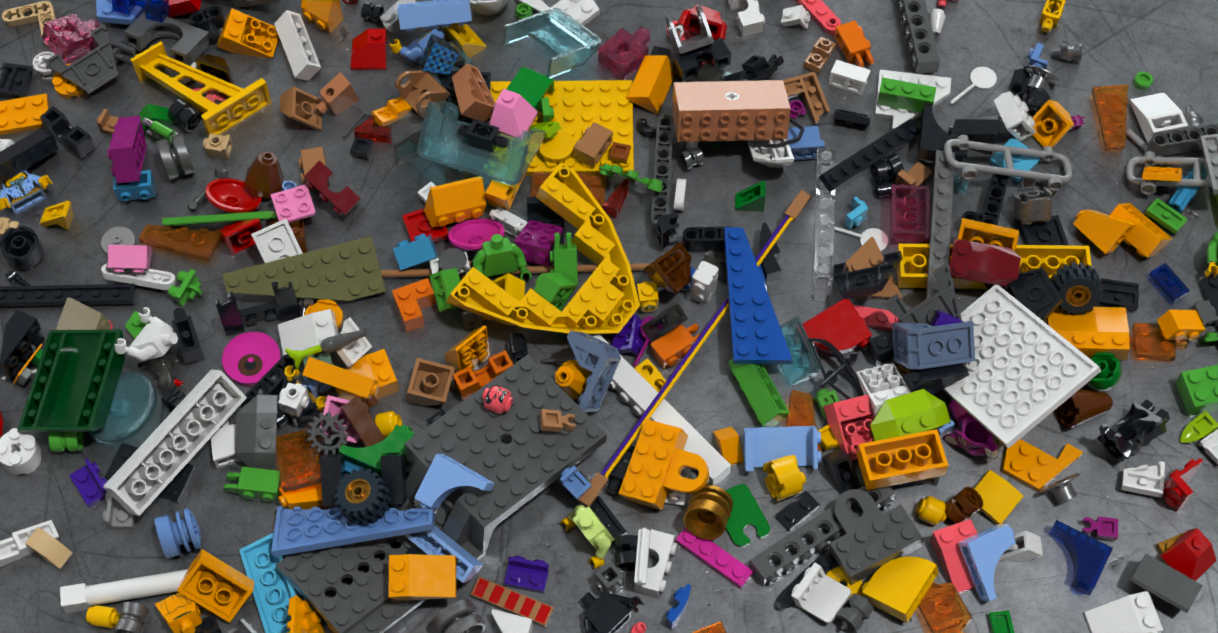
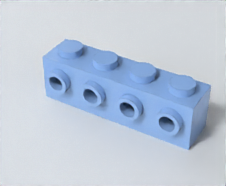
[397,0,472,31]

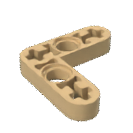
[2,1,60,46]

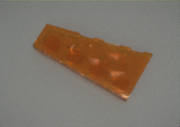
[139,225,222,262]

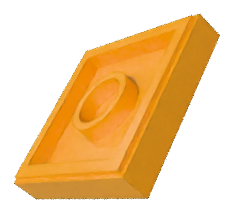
[1142,166,1182,182]

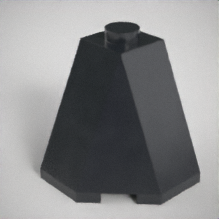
[948,115,1002,155]

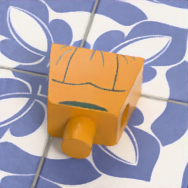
[155,592,202,633]

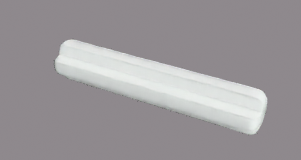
[634,528,650,586]

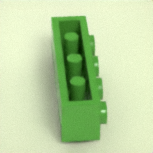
[728,358,790,427]

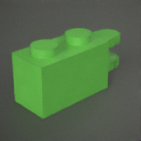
[550,232,578,286]
[223,467,284,502]

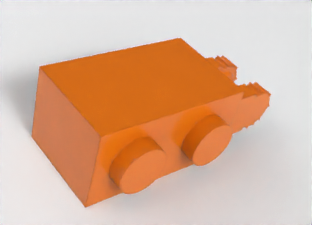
[834,20,874,68]
[650,323,702,369]

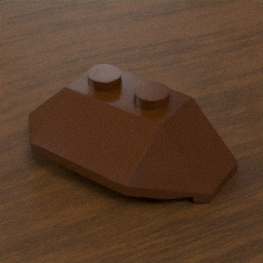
[644,242,692,294]

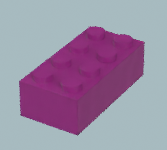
[107,116,147,183]

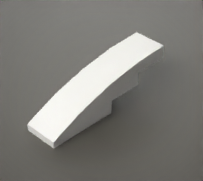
[0,520,59,567]

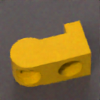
[634,358,667,393]

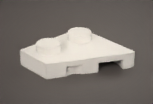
[336,317,372,367]
[1121,462,1165,498]

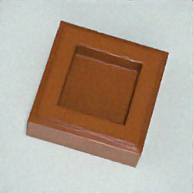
[609,142,631,164]

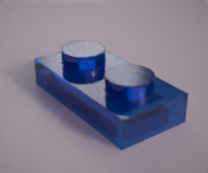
[1149,263,1190,303]

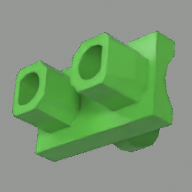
[168,269,203,307]

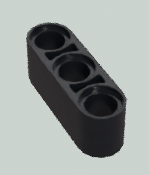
[682,227,725,252]

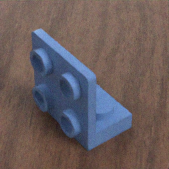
[787,126,825,160]

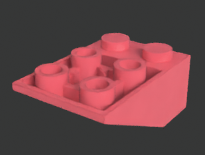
[824,394,874,461]

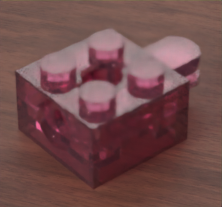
[42,13,101,60]
[598,27,650,80]

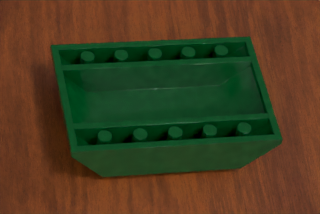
[17,329,125,432]

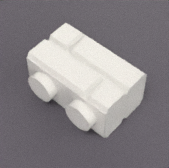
[691,261,719,303]

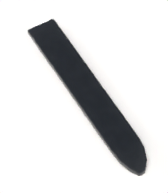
[776,532,845,610]

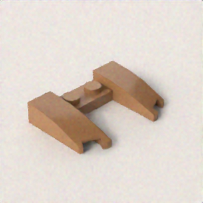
[783,72,830,124]

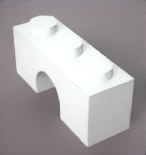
[727,0,765,37]
[634,529,677,598]

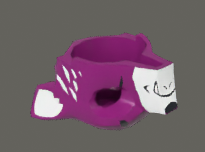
[943,418,998,460]

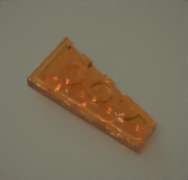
[1092,84,1129,151]

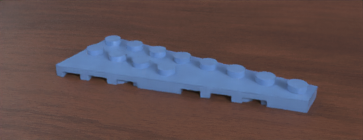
[271,506,435,557]

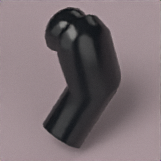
[637,118,657,136]

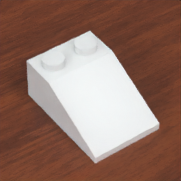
[278,309,339,356]
[1084,591,1163,633]

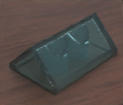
[780,316,821,386]

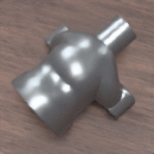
[1052,39,1082,61]
[1184,105,1204,128]

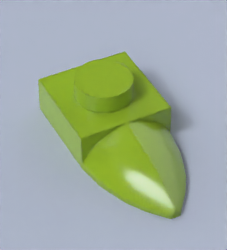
[531,122,561,139]
[1180,410,1218,443]

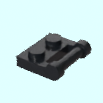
[0,63,34,98]

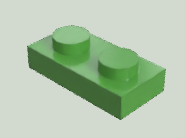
[1145,198,1188,235]

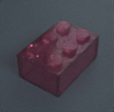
[889,185,930,245]

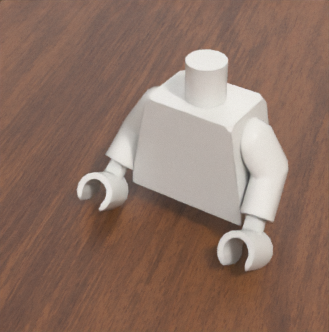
[114,307,178,362]

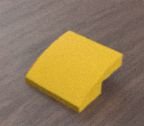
[973,470,1024,525]

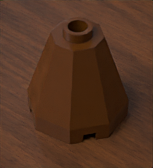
[244,151,284,199]

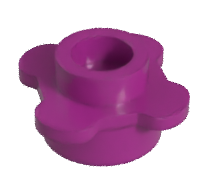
[790,100,806,119]
[1070,115,1086,130]

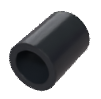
[876,182,895,198]

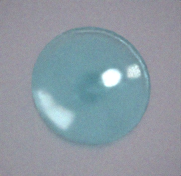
[88,372,157,443]

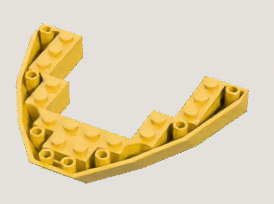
[446,162,640,334]

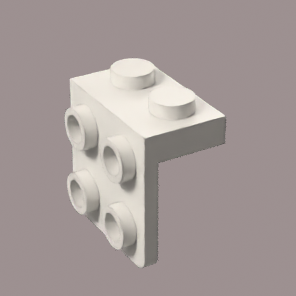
[791,562,851,624]

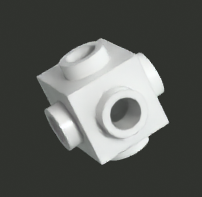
[278,382,310,417]

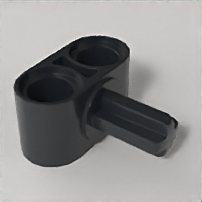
[189,6,225,41]

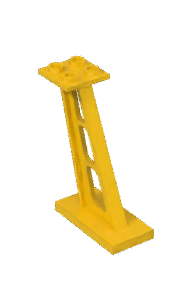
[130,41,272,137]

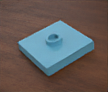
[989,137,1041,183]

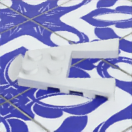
[514,0,600,33]

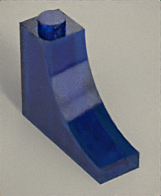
[1049,520,1113,596]

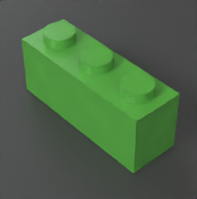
[877,77,937,113]

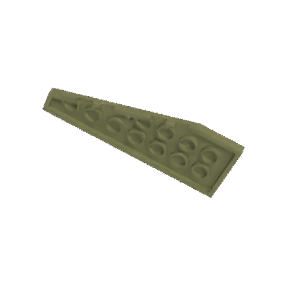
[222,236,386,301]

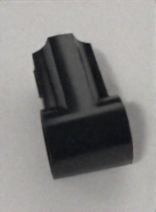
[1007,68,1030,101]

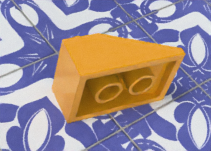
[301,0,343,33]
[335,349,399,402]
[389,554,456,601]

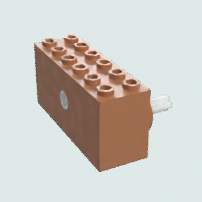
[672,80,791,151]

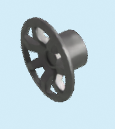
[1023,65,1060,90]
[1039,473,1080,504]

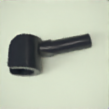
[5,270,32,286]

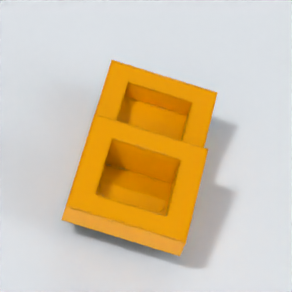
[371,96,412,128]

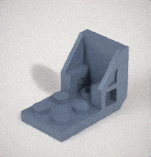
[892,321,975,369]
[567,331,621,412]

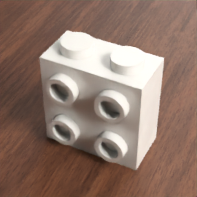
[994,91,1036,142]

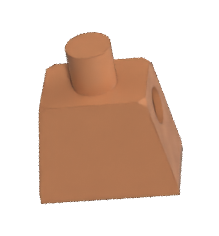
[315,72,359,115]

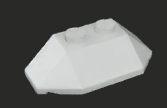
[746,139,794,168]

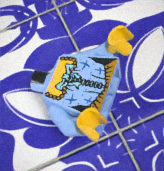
[0,171,53,215]

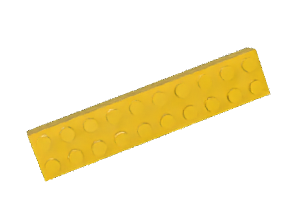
[897,244,1092,289]

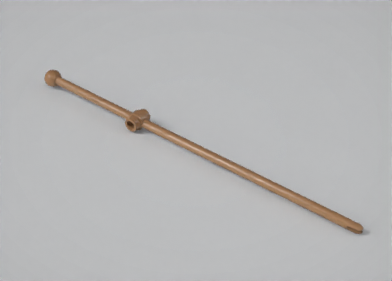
[381,261,651,279]

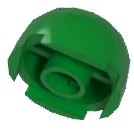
[1086,352,1122,391]

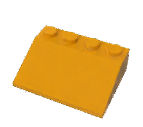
[1047,307,1130,360]

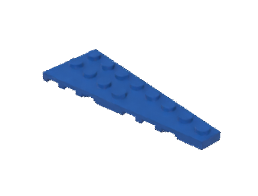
[724,227,792,364]

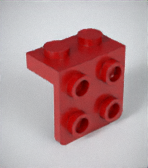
[1162,458,1204,512]

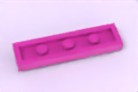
[676,527,754,589]

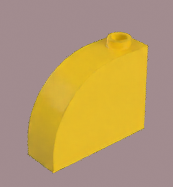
[862,556,939,623]

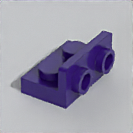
[612,314,643,357]
[69,458,107,508]
[504,556,549,594]

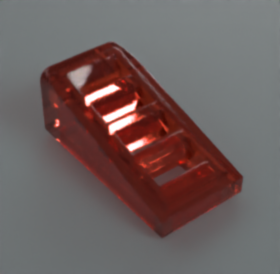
[603,179,630,219]

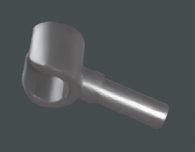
[298,298,313,317]

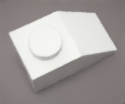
[998,531,1043,562]
[491,609,533,633]

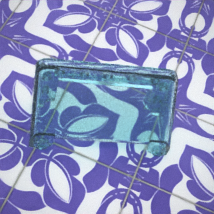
[417,101,545,185]

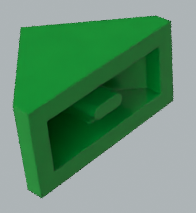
[137,104,174,134]
[735,181,766,212]

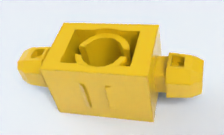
[1039,0,1066,33]

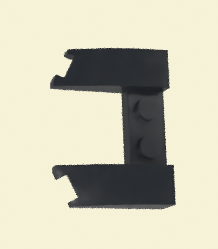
[215,282,301,337]

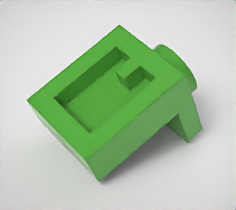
[812,388,839,419]

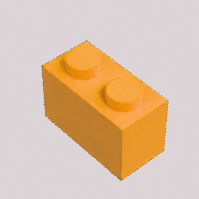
[1157,310,1206,341]

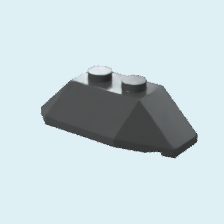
[235,395,278,470]

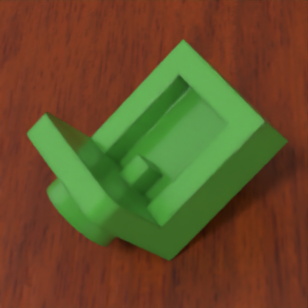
[537,97,554,122]

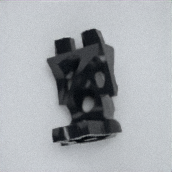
[1097,399,1170,462]

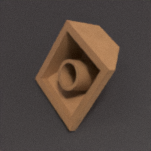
[280,86,322,131]

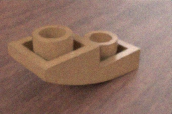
[803,37,837,74]

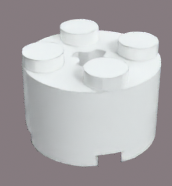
[0,428,42,475]

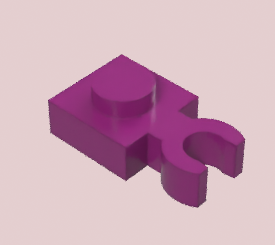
[1081,516,1118,541]

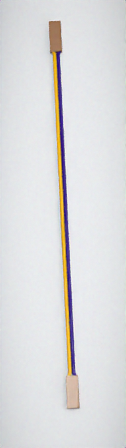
[578,190,812,507]

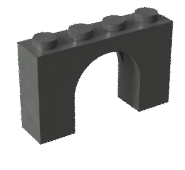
[124,9,209,66]

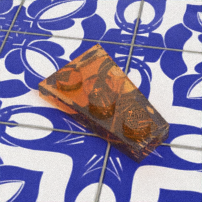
[785,390,822,453]

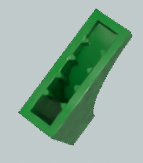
[339,425,415,475]

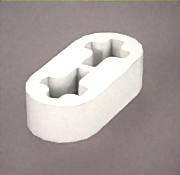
[674,178,687,211]

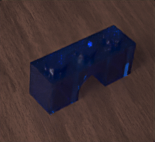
[112,0,170,23]

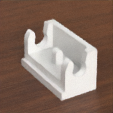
[828,60,871,95]

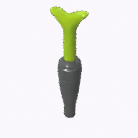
[285,328,367,369]

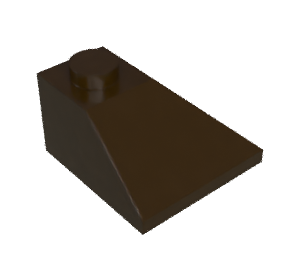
[195,54,234,85]

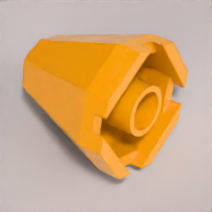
[555,360,593,400]

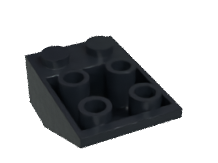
[0,309,45,383]

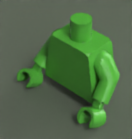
[473,234,532,281]

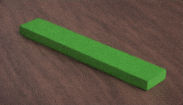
[162,211,277,226]

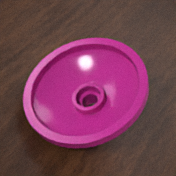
[448,218,505,252]

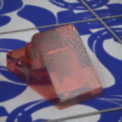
[354,115,393,144]

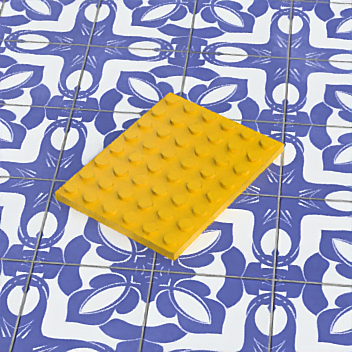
[487,80,634,176]

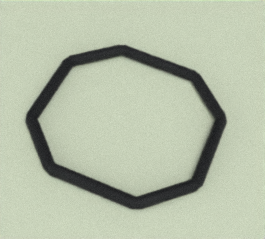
[751,117,804,148]

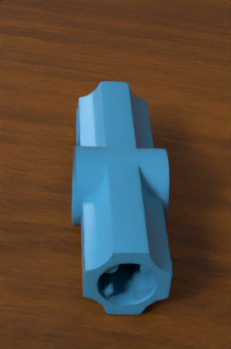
[1168,165,1208,214]

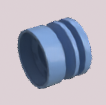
[155,508,201,559]

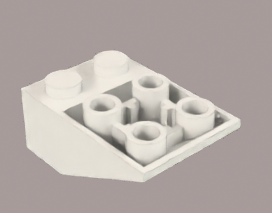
[1129,93,1188,145]
[856,363,911,418]

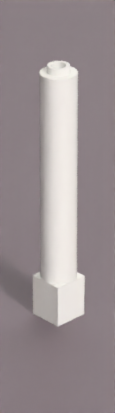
[60,569,188,613]

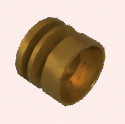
[684,485,733,540]

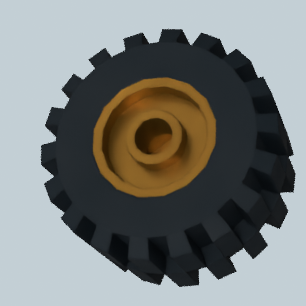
[1051,262,1103,315]
[334,468,391,526]

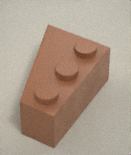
[452,63,495,122]

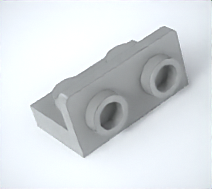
[103,492,136,529]

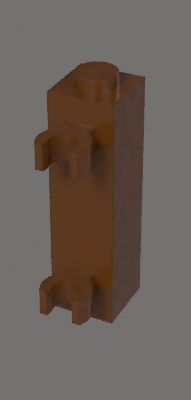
[340,396,385,447]

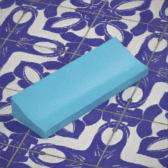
[239,533,304,633]

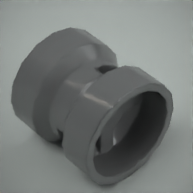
[680,147,704,170]

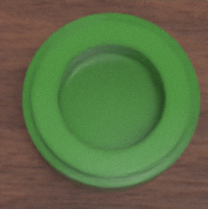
[1134,72,1153,90]

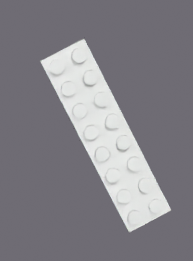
[103,369,247,516]

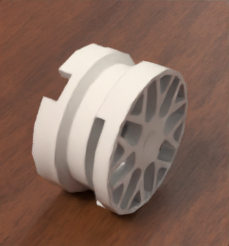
[33,52,56,80]

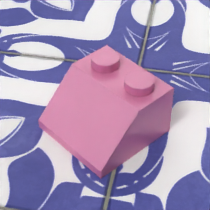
[108,245,153,272]

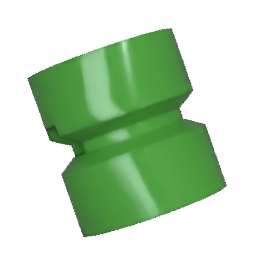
[49,432,83,452]

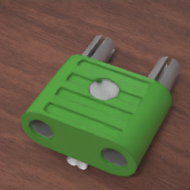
[142,118,178,149]

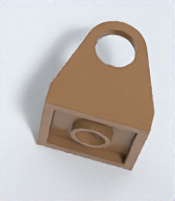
[395,70,450,121]

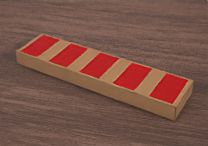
[470,577,554,628]

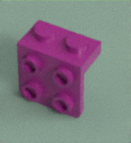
[514,220,563,267]

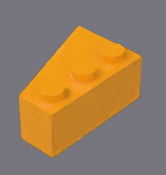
[485,150,530,212]

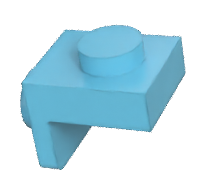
[845,196,868,230]

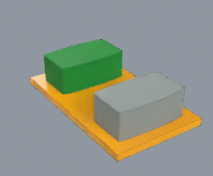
[12,344,43,386]

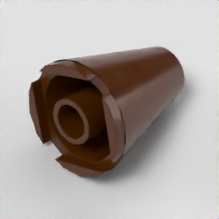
[1055,390,1113,428]

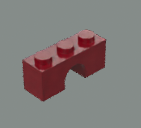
[304,160,361,216]

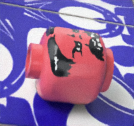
[482,385,513,414]

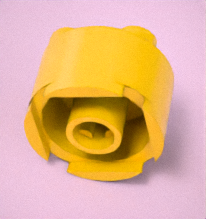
[763,455,806,501]

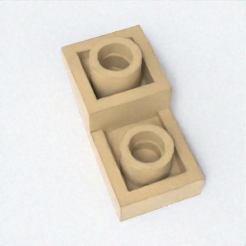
[25,527,73,570]

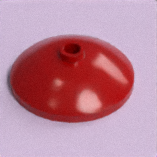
[205,178,262,213]

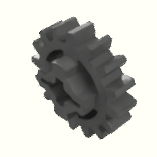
[304,412,349,455]

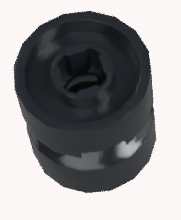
[168,98,202,132]
[870,154,904,184]
[615,535,638,571]

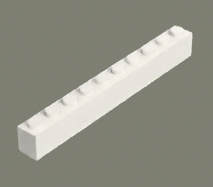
[593,334,731,485]

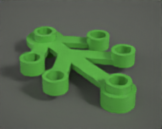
[599,163,663,193]

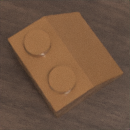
[406,358,455,406]

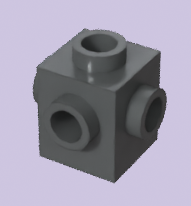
[594,561,625,595]

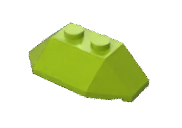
[870,389,951,441]

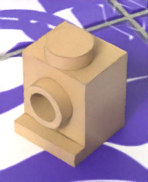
[203,133,233,160]

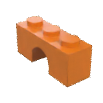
[452,350,513,400]

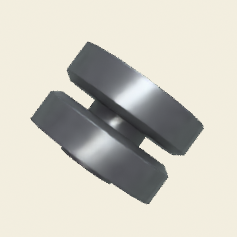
[156,134,194,180]
[432,599,486,633]

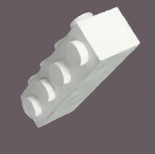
[274,10,321,81]

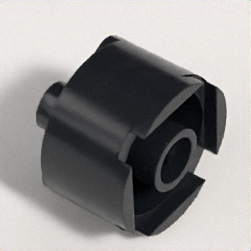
[0,226,44,271]

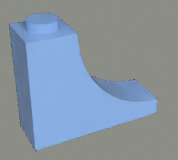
[414,454,495,509]
[958,524,1016,601]

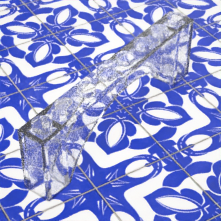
[810,149,836,302]

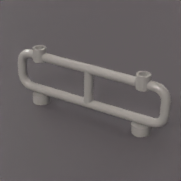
[944,135,1073,191]
[1126,151,1211,195]

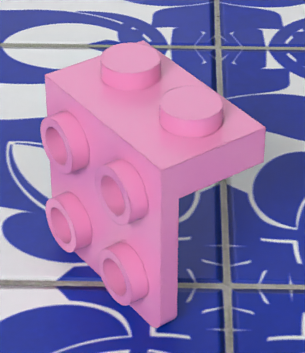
[271,184,316,223]

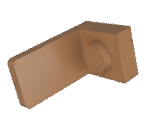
[895,162,932,197]

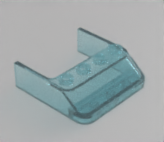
[502,8,601,79]

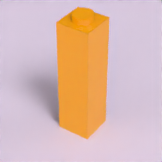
[302,357,379,399]

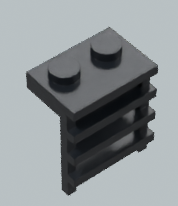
[527,196,565,244]

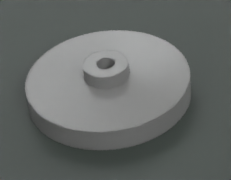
[101,226,136,255]

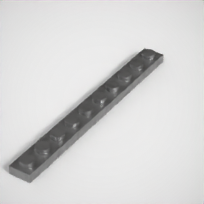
[926,150,955,299]

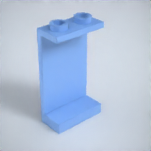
[743,426,821,471]

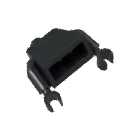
[581,592,644,633]

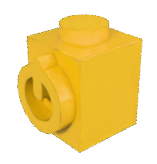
[637,281,659,312]

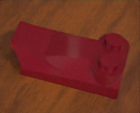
[950,239,1021,287]

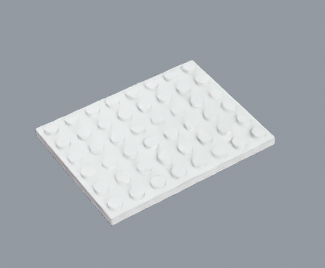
[943,285,1101,449]

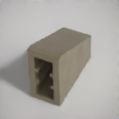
[56,298,111,330]

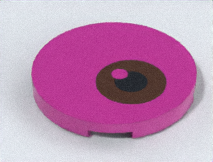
[222,332,281,386]

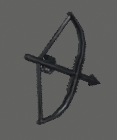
[808,338,864,399]

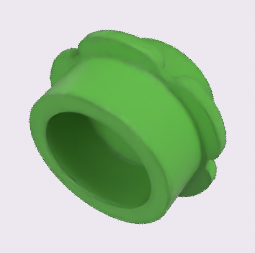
[515,3,532,20]

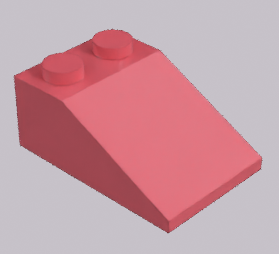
[930,519,978,595]

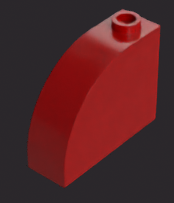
[798,298,873,355]

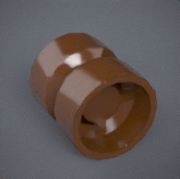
[945,487,983,523]

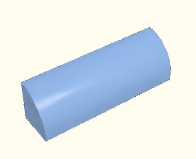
[404,525,483,583]

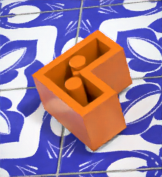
[392,278,436,332]

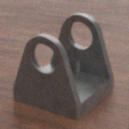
[665,5,714,54]

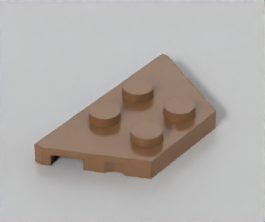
[845,237,902,301]

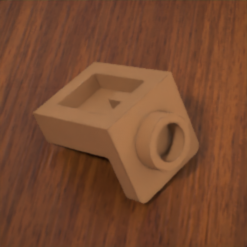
[97,109,119,135]

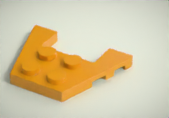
[1002,439,1083,492]
[287,595,324,633]

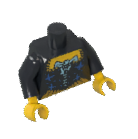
[277,366,327,427]

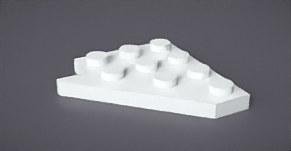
[875,70,951,130]

